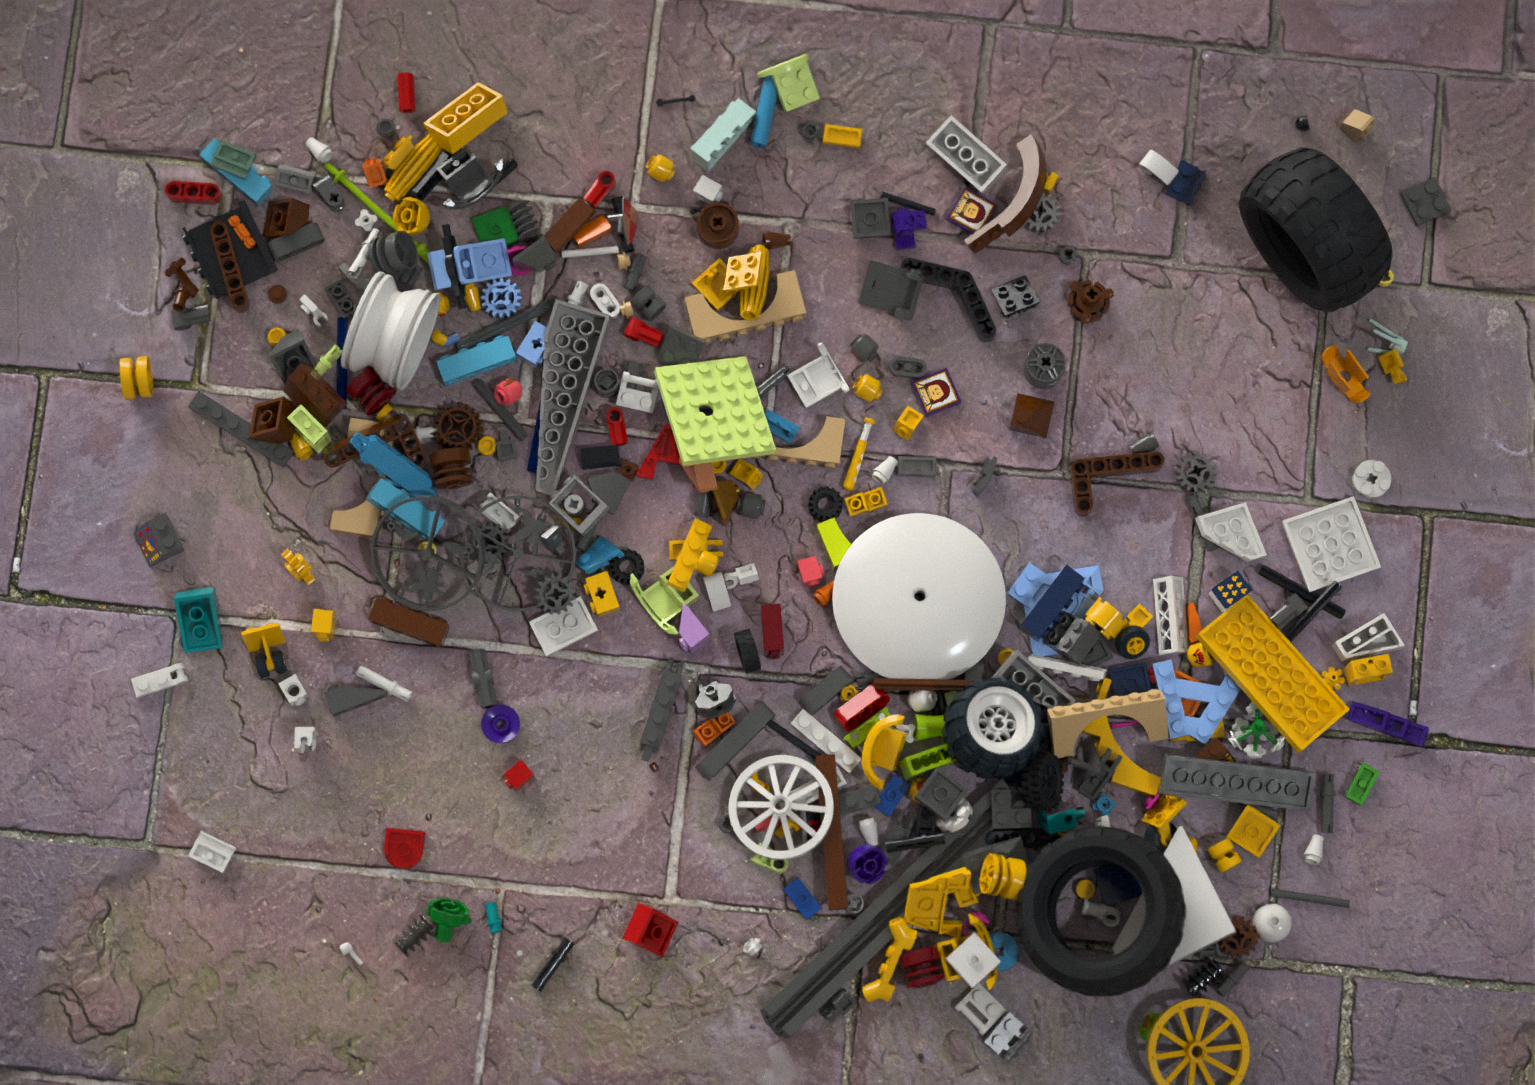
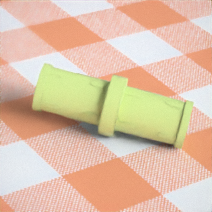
[314,345,343,376]

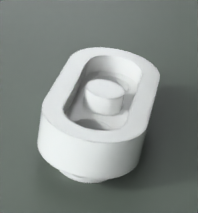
[590,284,620,319]

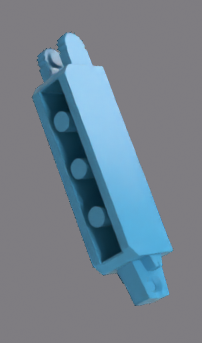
[350,432,439,502]

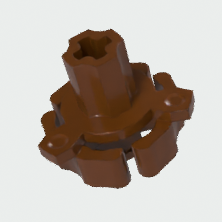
[1068,280,1114,324]

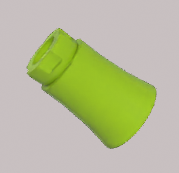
[914,714,945,741]

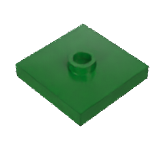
[471,205,520,246]

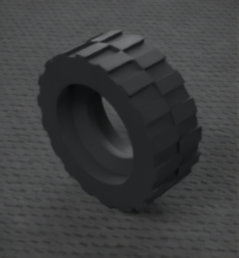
[734,629,761,674]

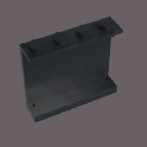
[182,200,278,299]

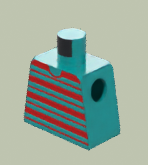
[1037,802,1085,834]

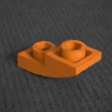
[692,712,737,748]

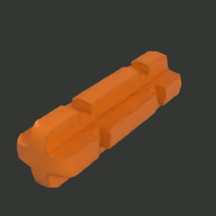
[228,215,256,249]

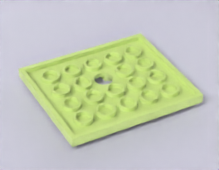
[654,356,776,466]

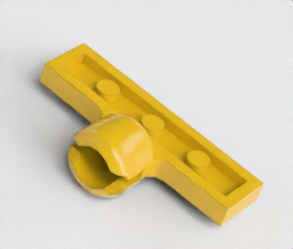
[667,518,719,592]

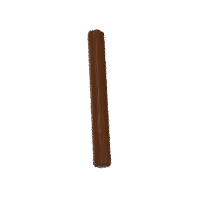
[874,678,970,691]

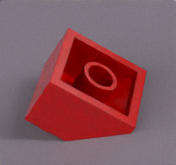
[622,903,678,958]

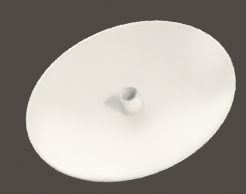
[832,513,1006,680]

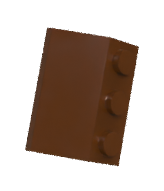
[283,363,348,428]

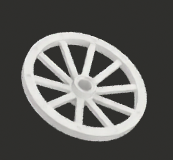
[729,755,834,860]

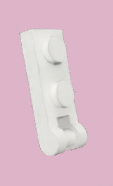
[131,662,189,698]

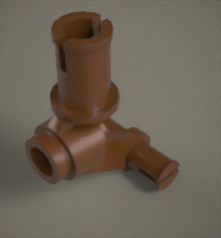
[165,257,199,312]

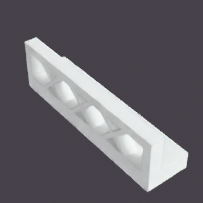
[1153,576,1189,655]

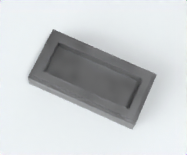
[898,456,936,477]

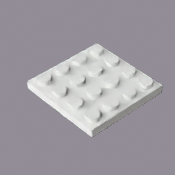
[1281,496,1381,592]

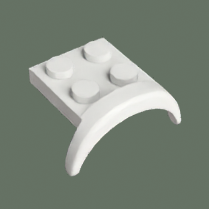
[787,343,850,409]

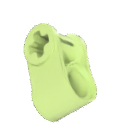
[750,843,788,874]

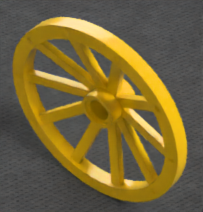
[1146,998,1250,1085]

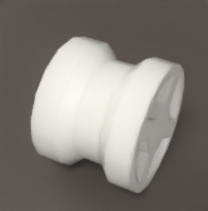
[564,495,584,516]

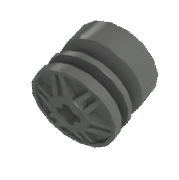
[368,231,418,275]
[1024,343,1066,389]

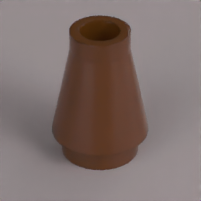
[762,231,791,250]

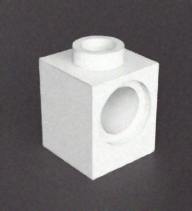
[693,175,723,204]
[278,674,309,706]

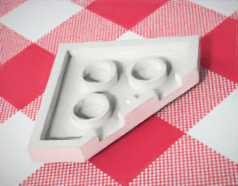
[1195,502,1267,562]

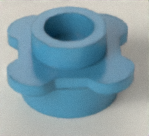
[1093,793,1116,816]

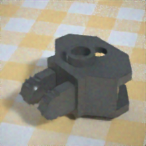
[695,675,736,719]

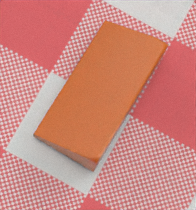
[573,214,612,248]

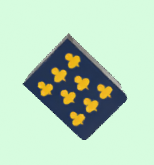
[1209,571,1253,613]

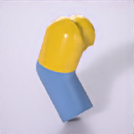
[432,330,460,347]

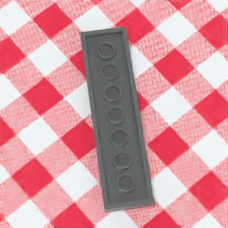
[1159,754,1316,811]

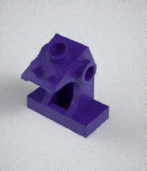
[891,208,927,251]

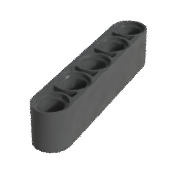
[695,701,776,781]

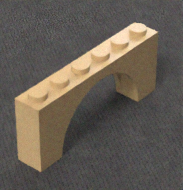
[684,270,806,345]
[748,417,845,469]
[330,418,399,539]
[1047,689,1168,758]

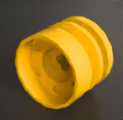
[979,853,1026,900]

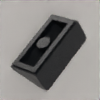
[580,445,620,470]

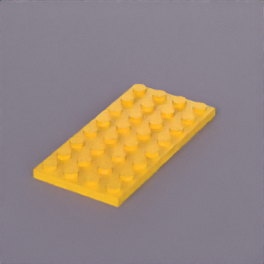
[1195,594,1350,754]

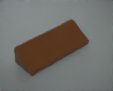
[544,199,596,252]

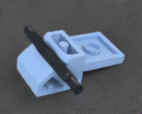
[427,224,512,310]

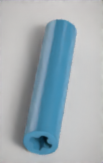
[750,75,778,148]

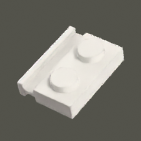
[188,831,237,873]

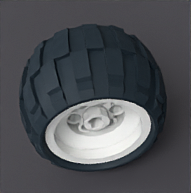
[942,678,1044,779]

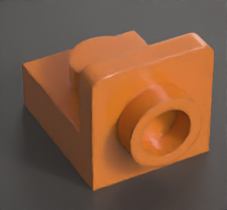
[362,157,388,188]

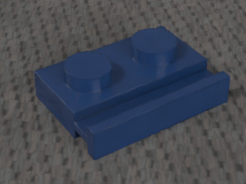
[1165,160,1206,206]

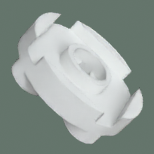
[1352,460,1391,499]
[935,798,973,832]

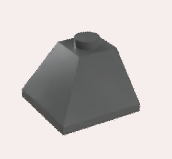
[513,236,557,272]
[269,330,317,385]

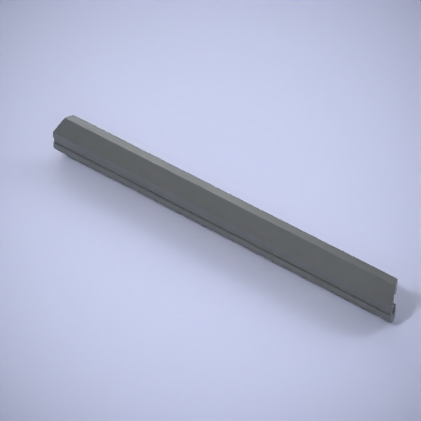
[761,778,1029,1039]

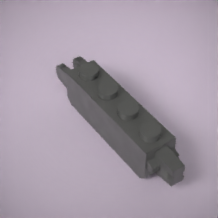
[640,657,685,762]

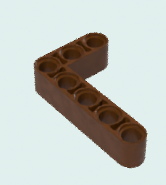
[322,413,427,468]
[1070,452,1165,517]

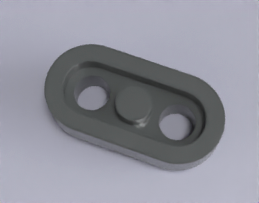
[889,356,927,379]

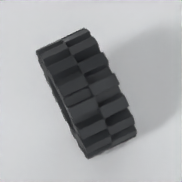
[808,486,843,522]
[610,549,645,585]

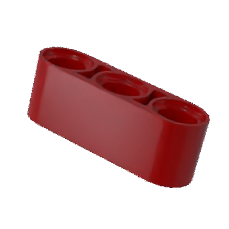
[165,181,222,205]
[834,684,890,731]

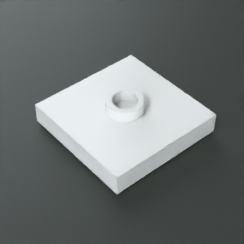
[945,932,1001,989]

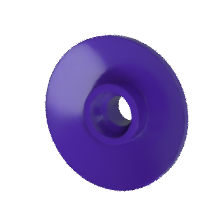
[481,705,520,743]

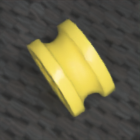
[1378,270,1394,287]

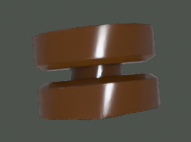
[697,202,739,249]

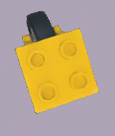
[1141,794,1187,855]

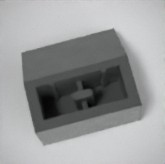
[1043,611,1101,665]

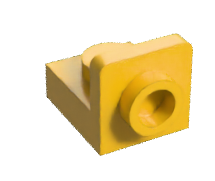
[893,406,924,440]
[729,459,763,490]

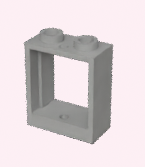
[549,475,611,536]

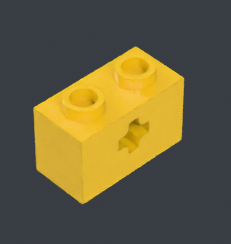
[583,571,620,617]
[311,609,337,642]

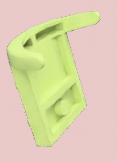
[757,54,820,112]

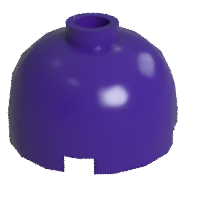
[848,844,888,884]

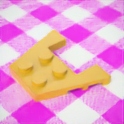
[904,870,971,939]

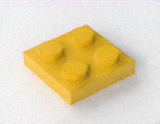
[1226,804,1281,858]

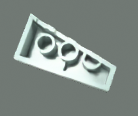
[690,98,756,172]

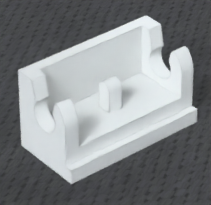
[479,492,521,534]
[294,727,319,753]

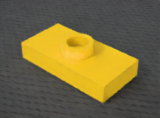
[823,124,862,149]

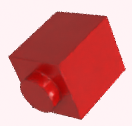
[503,759,535,791]

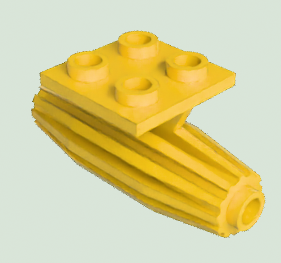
[382,133,443,202]
[724,244,770,321]

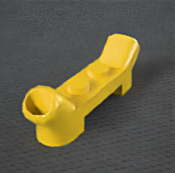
[862,917,917,1002]

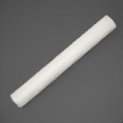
[562,246,619,258]

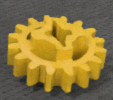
[281,549,316,585]

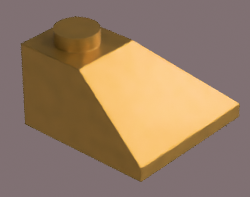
[711,480,741,526]

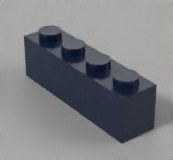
[1019,564,1085,642]

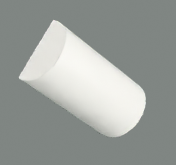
[926,115,1007,193]

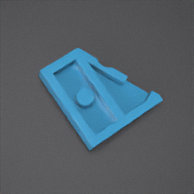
[575,536,625,575]

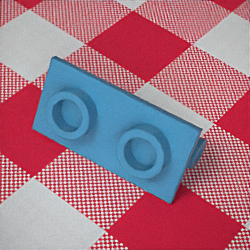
[764,409,800,444]

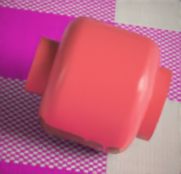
[494,378,522,406]

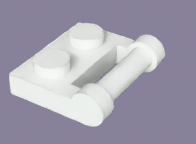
[615,371,659,413]
[955,983,1007,1036]

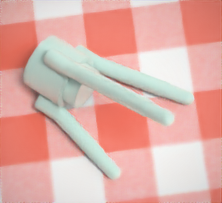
[1367,318,1408,355]

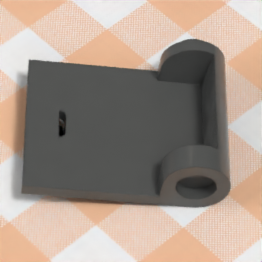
[858,259,924,320]

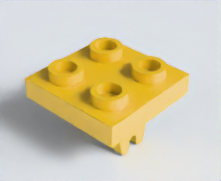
[692,258,740,312]

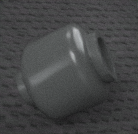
[850,334,878,363]
[737,492,766,519]

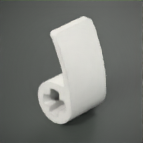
[1139,150,1178,186]
[702,571,731,611]

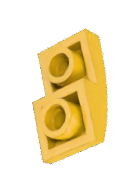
[844,487,889,517]

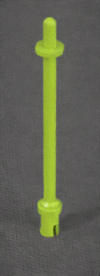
[324,162,431,264]

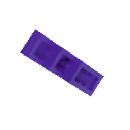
[1347,701,1429,747]

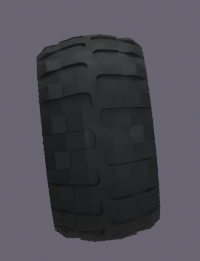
[1239,147,1393,312]
[1016,826,1186,997]

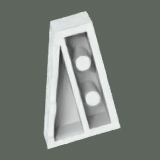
[1332,613,1405,662]

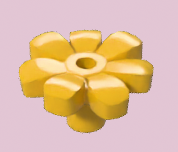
[1321,667,1345,691]

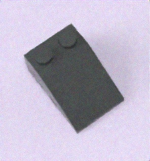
[963,836,1030,894]

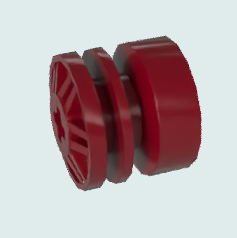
[346,366,397,416]
[899,946,946,989]

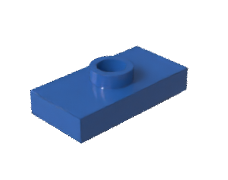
[874,774,910,817]
[783,877,822,920]

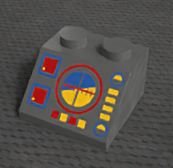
[134,513,185,567]

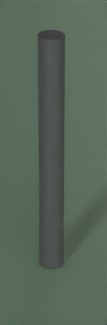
[1271,889,1350,908]

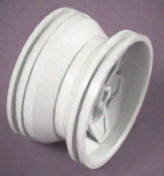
[341,271,441,391]

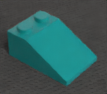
[174,586,223,653]

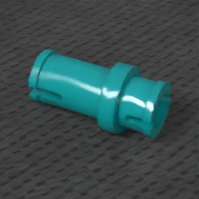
[484,902,503,934]

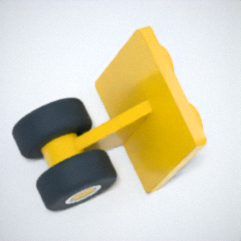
[241,623,287,678]

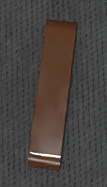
[210,221,250,313]

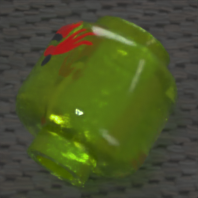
[1138,1013,1168,1042]

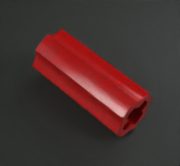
[397,72,415,113]

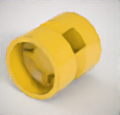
[1207,838,1242,874]

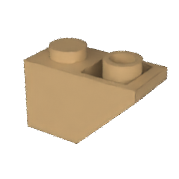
[1340,109,1375,143]

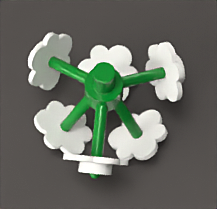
[1229,702,1285,758]

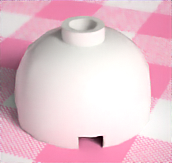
[1252,904,1292,943]

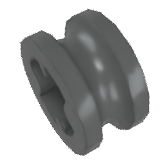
[1059,246,1077,265]
[719,815,734,833]

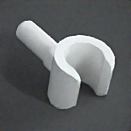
[340,943,363,966]

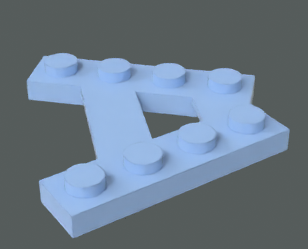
[1152,660,1241,746]

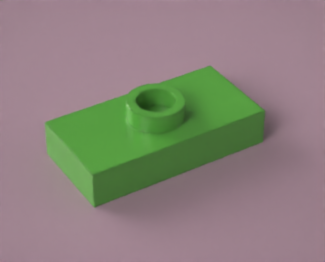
[1344,763,1380,806]

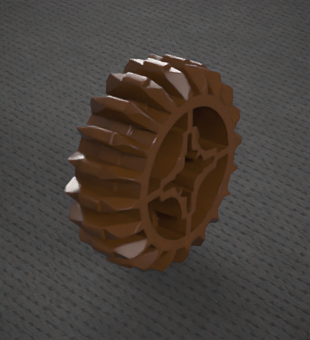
[432,402,484,450]

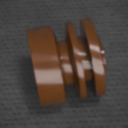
[430,448,474,490]

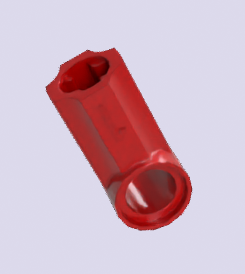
[583,171,616,208]
[623,317,664,348]
[606,407,628,446]

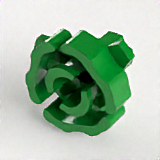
[425,898,472,943]

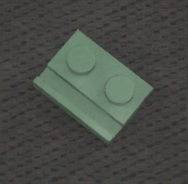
[210,140,257,180]

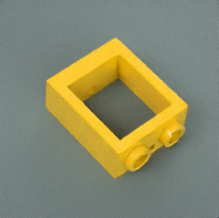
[1344,654,1393,687]

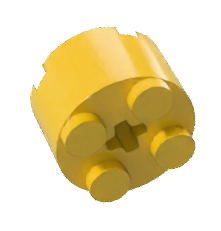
[1085,597,1129,641]

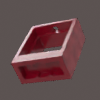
[761,603,784,659]

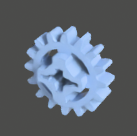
[481,278,522,320]

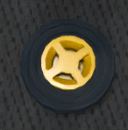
[1115,625,1150,659]

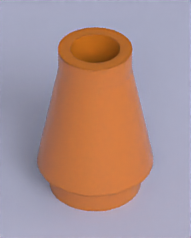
[812,579,834,607]

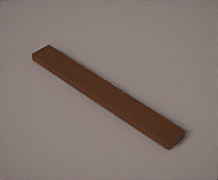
[815,754,849,911]

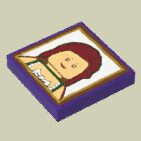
[946,187,998,234]
[912,368,961,417]

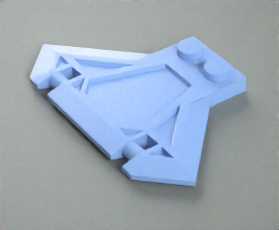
[1007,562,1104,656]

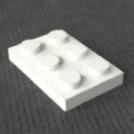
[529,596,598,657]

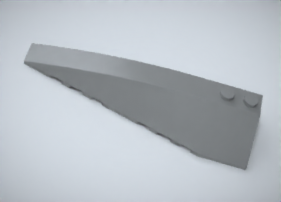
[536,299,612,496]

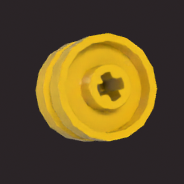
[120,356,153,400]

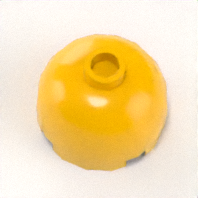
[393,197,430,236]

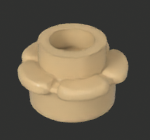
[617,252,630,271]
[620,301,634,319]

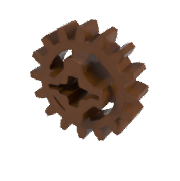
[1218,916,1259,959]

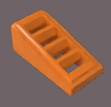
[1187,602,1203,645]

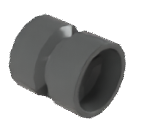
[631,286,667,321]
[594,369,620,398]

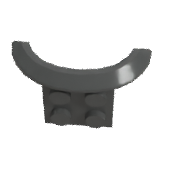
[436,146,504,210]

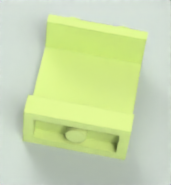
[287,405,332,454]

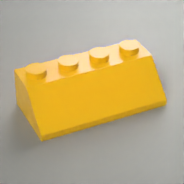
[423,82,508,154]

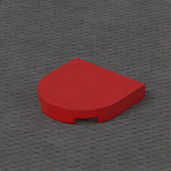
[384,828,426,869]

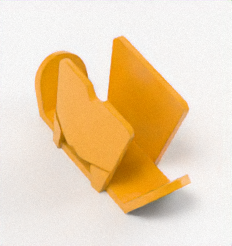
[1322,345,1370,403]

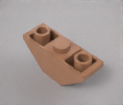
[679,458,718,493]

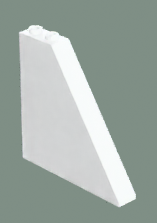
[1111,826,1236,967]

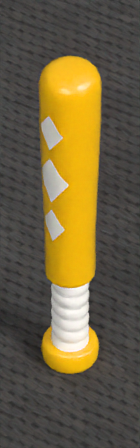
[843,417,875,491]

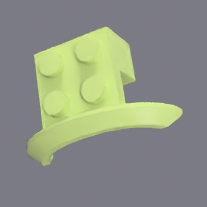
[630,566,699,635]

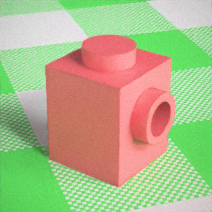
[797,556,824,587]

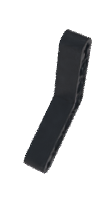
[900,258,996,343]

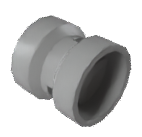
[845,894,864,915]

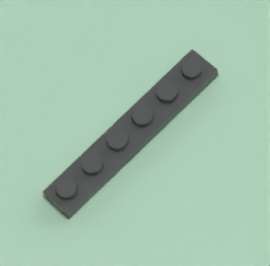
[188,391,294,468]

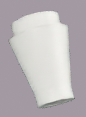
[305,137,333,163]
[872,456,898,485]
[858,817,879,846]
[1303,835,1324,865]

